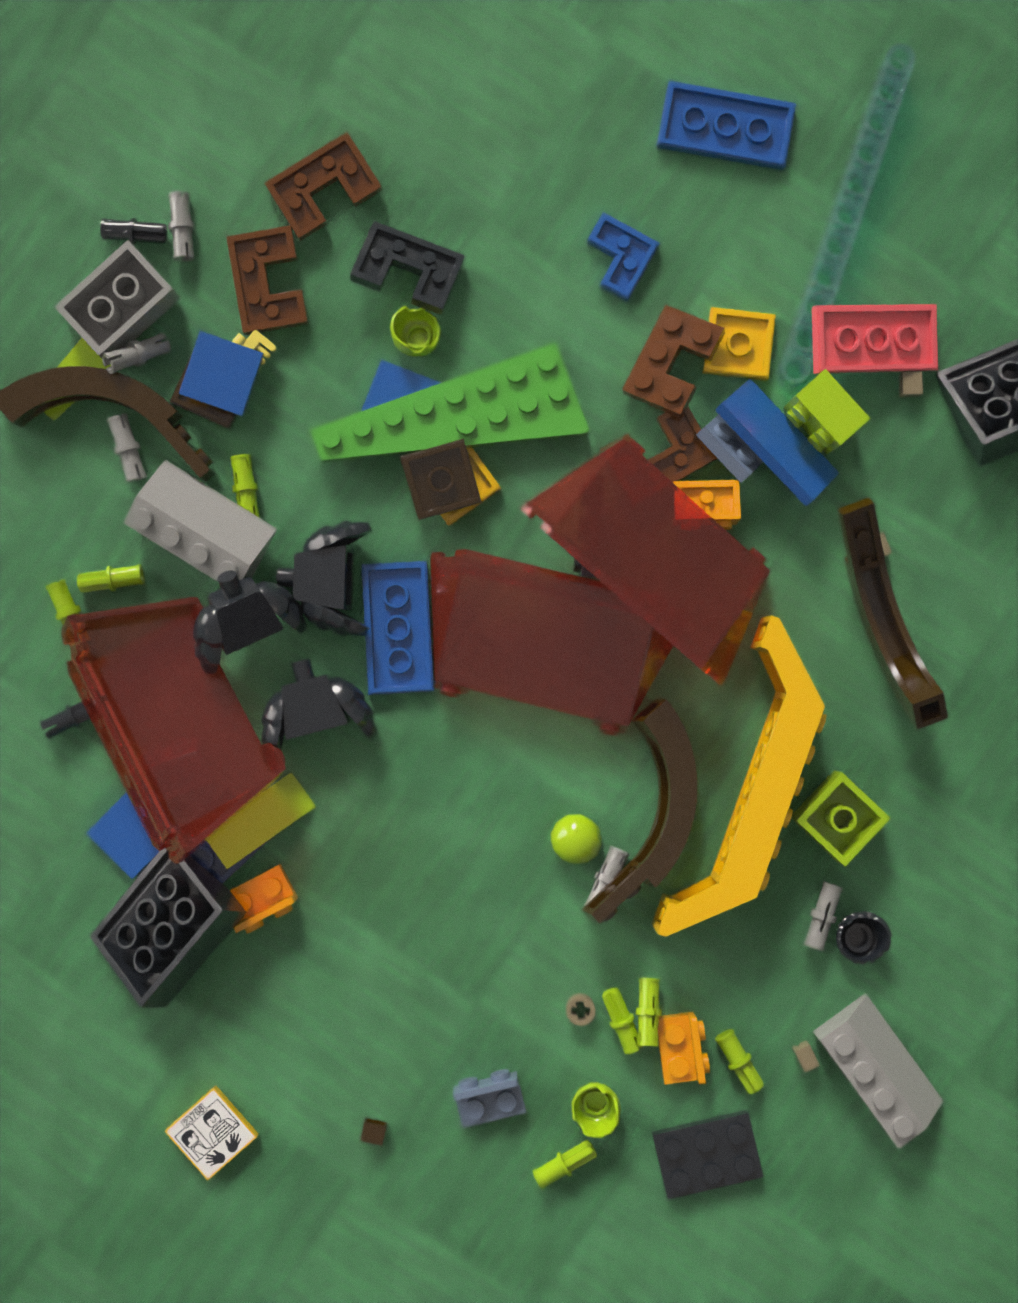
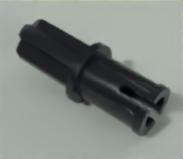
[100,218,168,245]
[39,694,107,740]

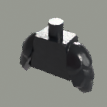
[276,520,373,637]
[192,570,307,674]
[261,658,378,765]

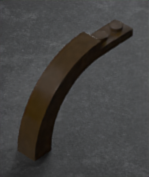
[0,366,216,482]
[837,497,948,730]
[581,699,697,924]

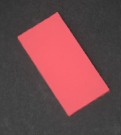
[812,304,938,374]

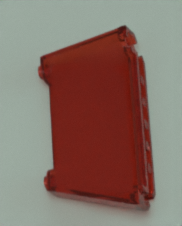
[519,438,771,686]
[430,549,689,736]
[61,597,286,864]

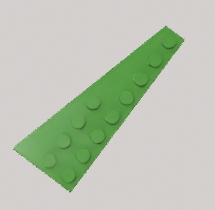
[310,342,590,463]

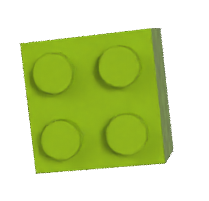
[784,369,871,455]
[791,770,891,867]

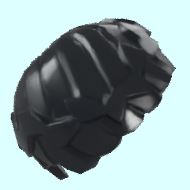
[836,911,892,964]

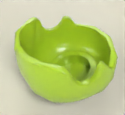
[390,306,441,357]
[551,814,603,864]
[572,1082,621,1139]

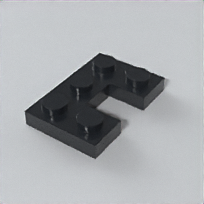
[350,221,465,315]

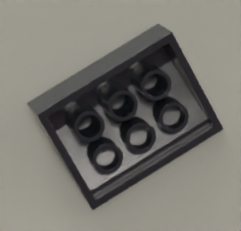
[936,339,1018,467]
[90,840,246,1008]

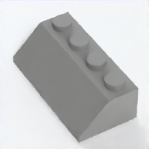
[123,460,278,581]
[813,994,943,1149]

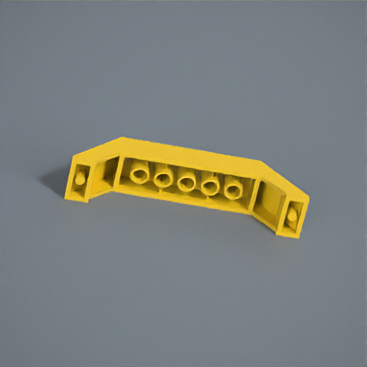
[651,615,826,937]

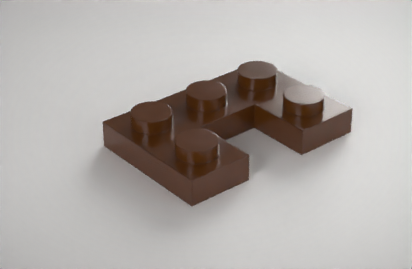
[264,132,383,241]
[226,225,309,335]
[622,305,725,419]
[599,406,717,507]

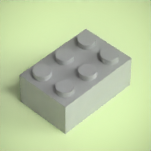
[54,240,180,358]

